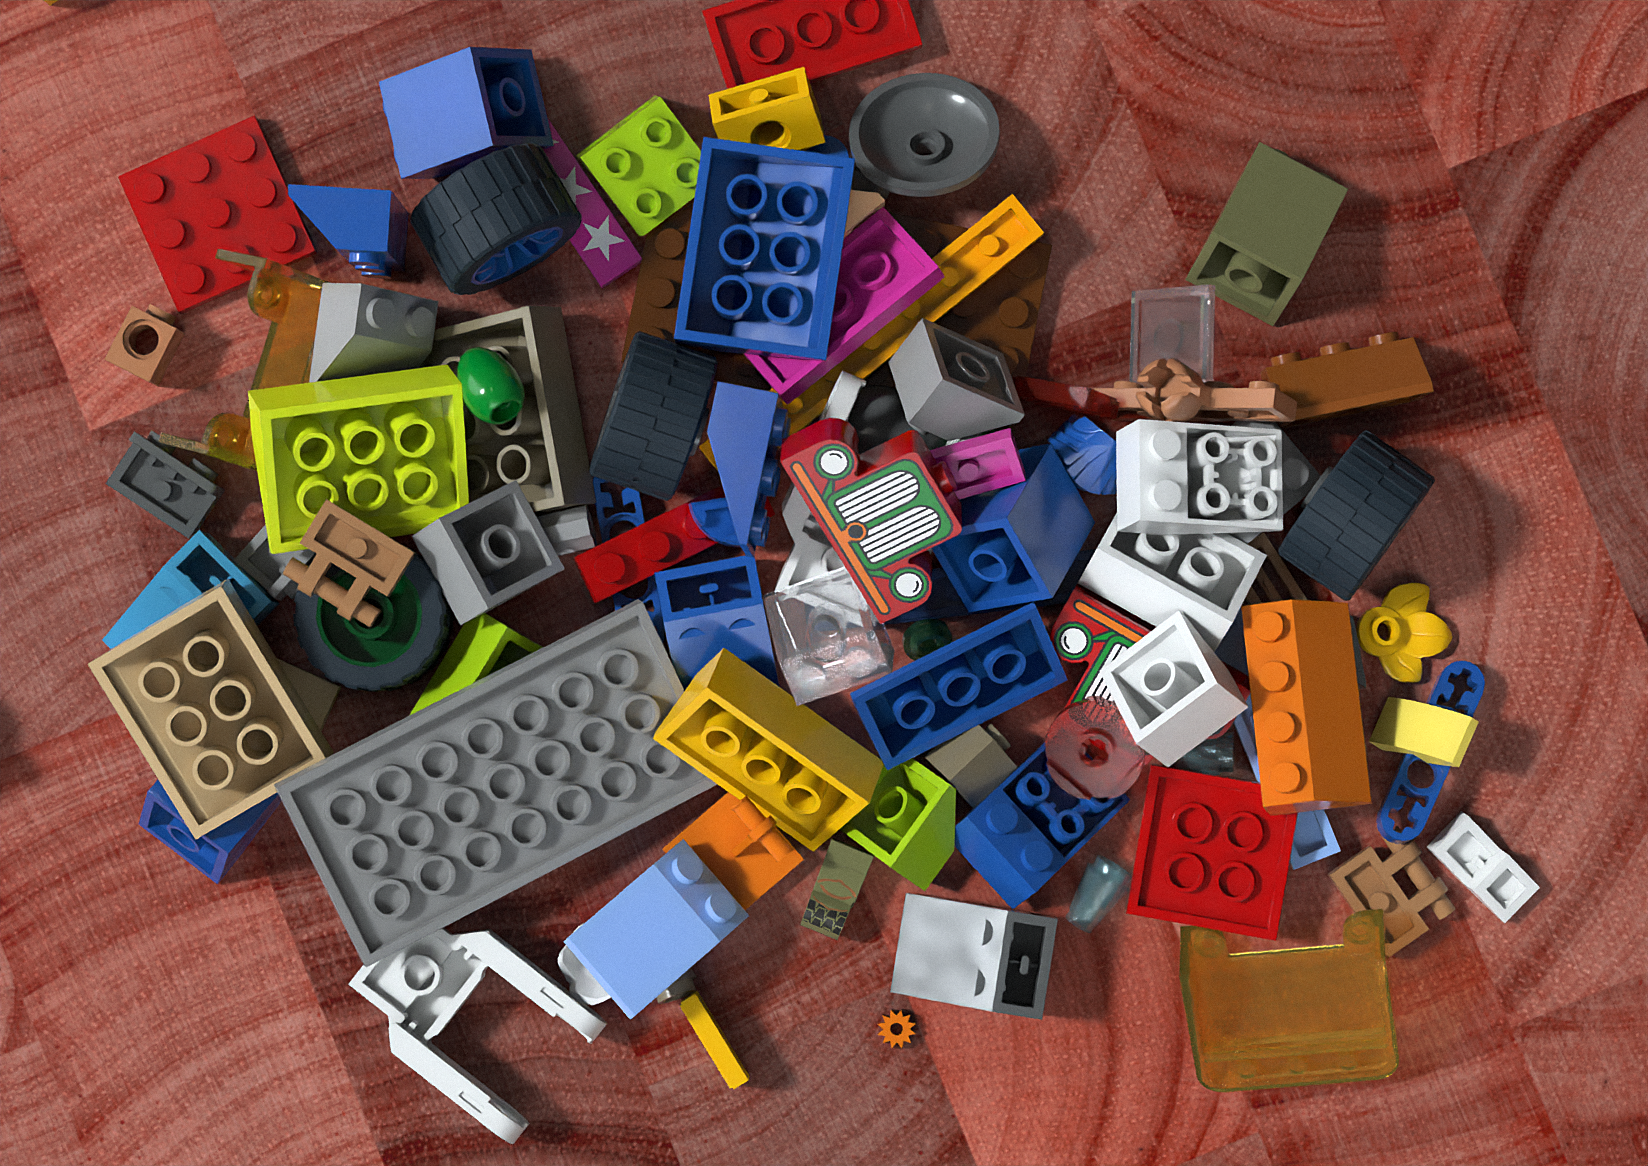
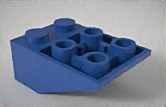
[707,382,791,558]
[654,555,780,691]
[955,726,1130,910]

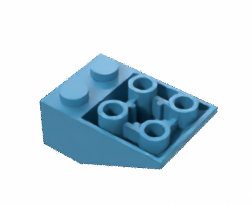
[102,530,280,649]

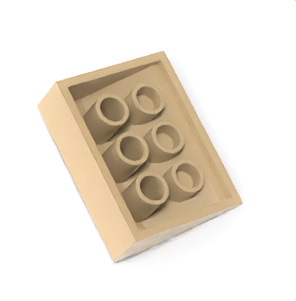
[88,579,334,840]

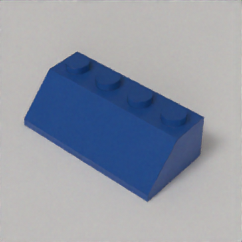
[850,602,1068,770]

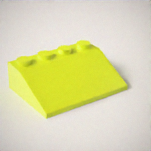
[248,365,469,554]

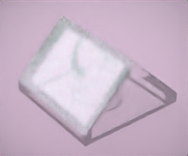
[1129,284,1215,388]

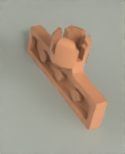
[1091,358,1297,422]

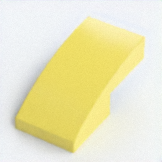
[1369,697,1479,767]

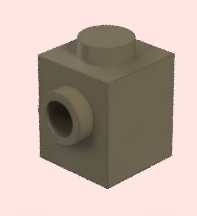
[925,724,1018,809]

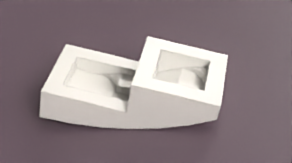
[1427,811,1540,923]

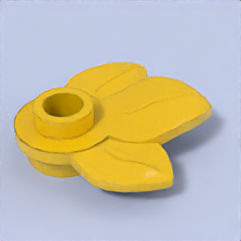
[1356,583,1453,683]

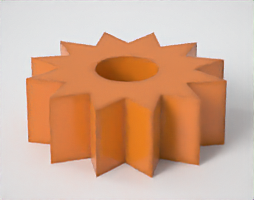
[877,1010,916,1048]

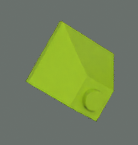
[839,758,956,891]

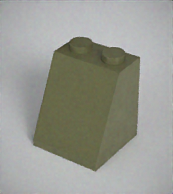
[1185,142,1348,326]

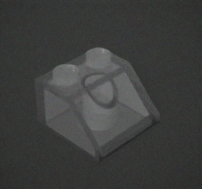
[763,567,894,706]

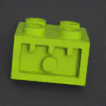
[576,95,701,236]

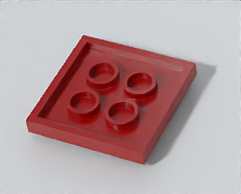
[118,115,317,314]
[1126,763,1299,941]

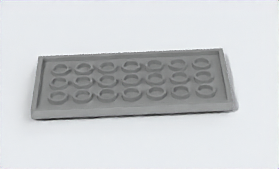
[274,599,717,967]

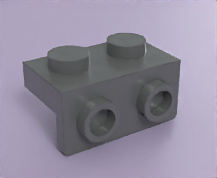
[105,430,225,539]

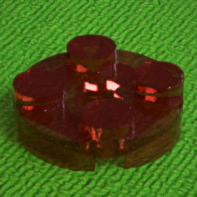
[1045,695,1146,800]

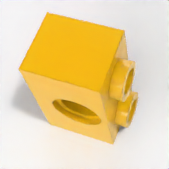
[708,67,826,151]

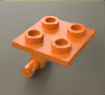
[663,792,804,910]

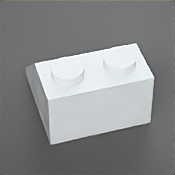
[1100,611,1248,767]

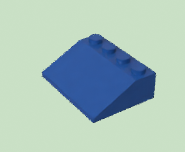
[674,137,855,361]

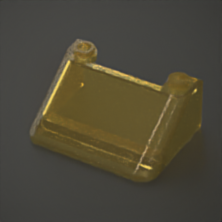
[1179,909,1399,1092]

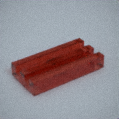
[1013,376,1120,419]

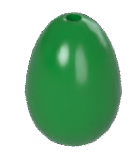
[457,347,525,424]

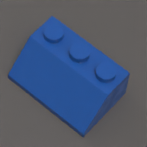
[288,184,409,279]

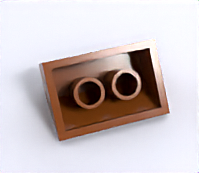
[1260,332,1434,429]

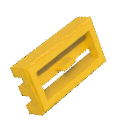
[680,990,750,1090]

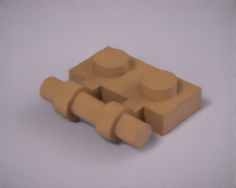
[283,499,416,627]
[1327,826,1456,958]

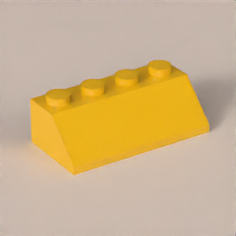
[653,648,884,852]

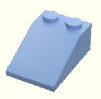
[563,839,749,1020]

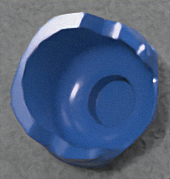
[1047,414,1117,495]

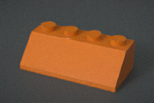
[1241,599,1372,816]

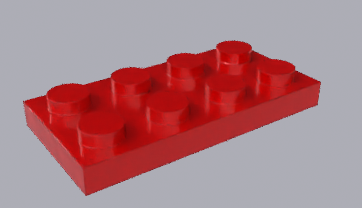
[702,0,923,89]

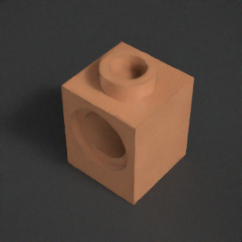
[104,304,185,387]

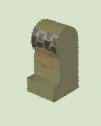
[800,838,874,940]

